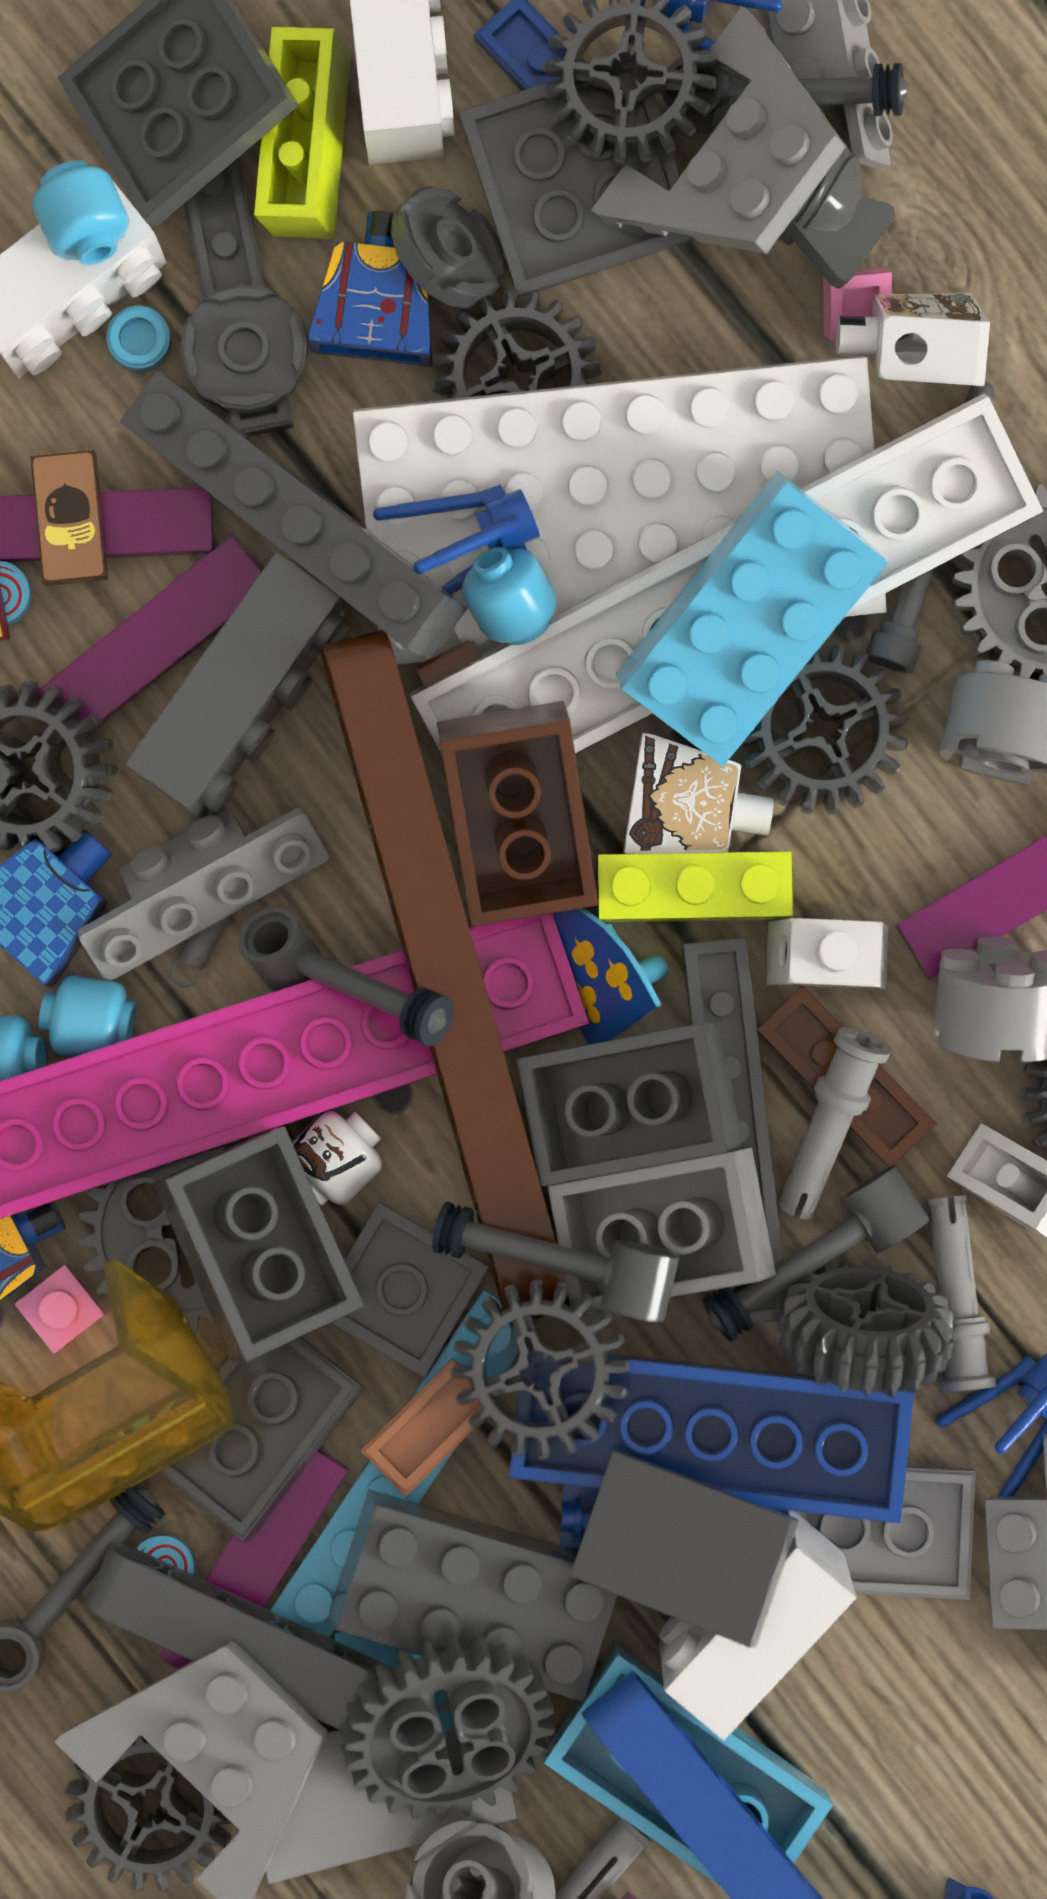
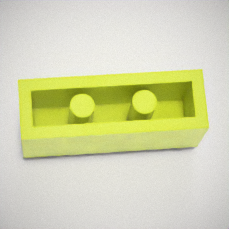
[254,27,351,239]
[596,852,793,923]

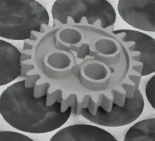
[952,484,1047,678]

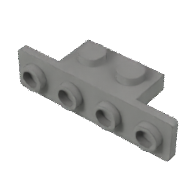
[768,0,893,169]
[77,807,329,981]
[985,1434,1047,1630]

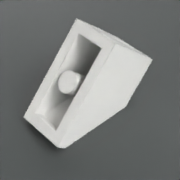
[947,1123,1047,1241]

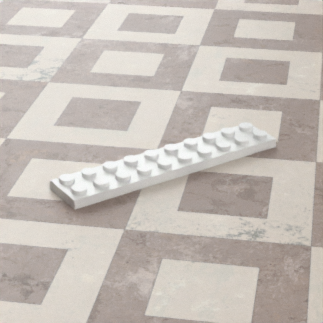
[410,393,1043,754]

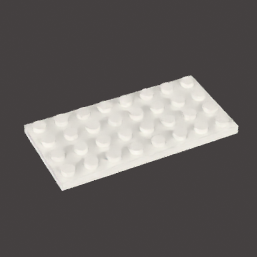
[353,355,887,665]

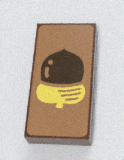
[30,450,109,586]

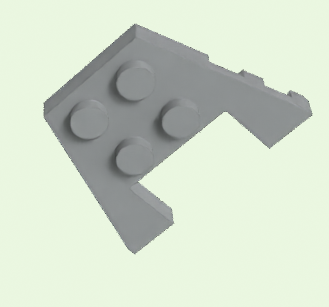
[591,6,846,254]
[54,1640,327,1899]

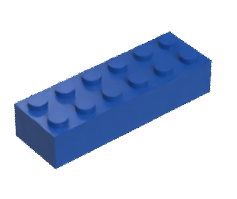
[509,1344,914,1523]

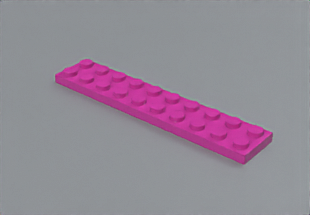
[0,913,589,1219]

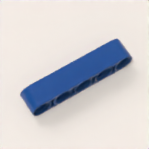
[581,1670,823,1899]

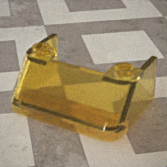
[0,1258,234,1531]

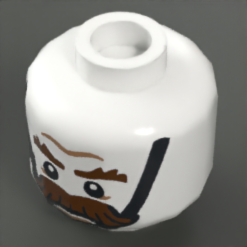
[292,1110,382,1206]

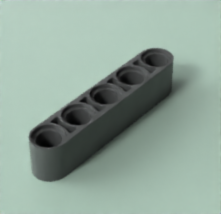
[84,1543,390,1730]

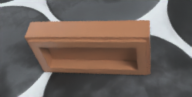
[360,1358,482,1497]

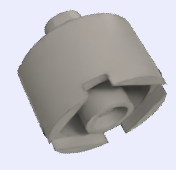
[940,660,1047,784]
[934,936,1047,1062]
[406,1821,556,1899]

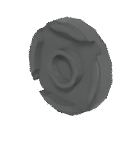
[391,186,505,309]
[180,284,308,414]

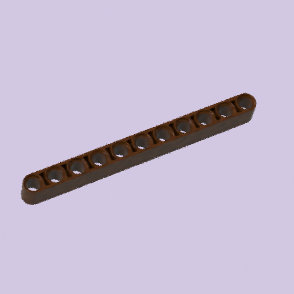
[321,630,570,1327]

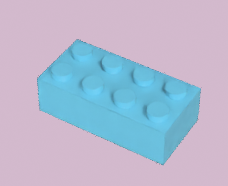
[616,470,889,767]
[543,1643,833,1887]

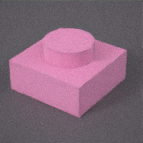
[823,267,892,341]
[14,1263,107,1354]

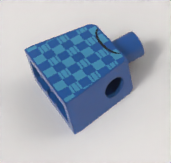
[0,829,113,987]

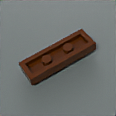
[757,986,937,1168]

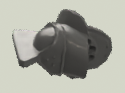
[710,93,895,288]

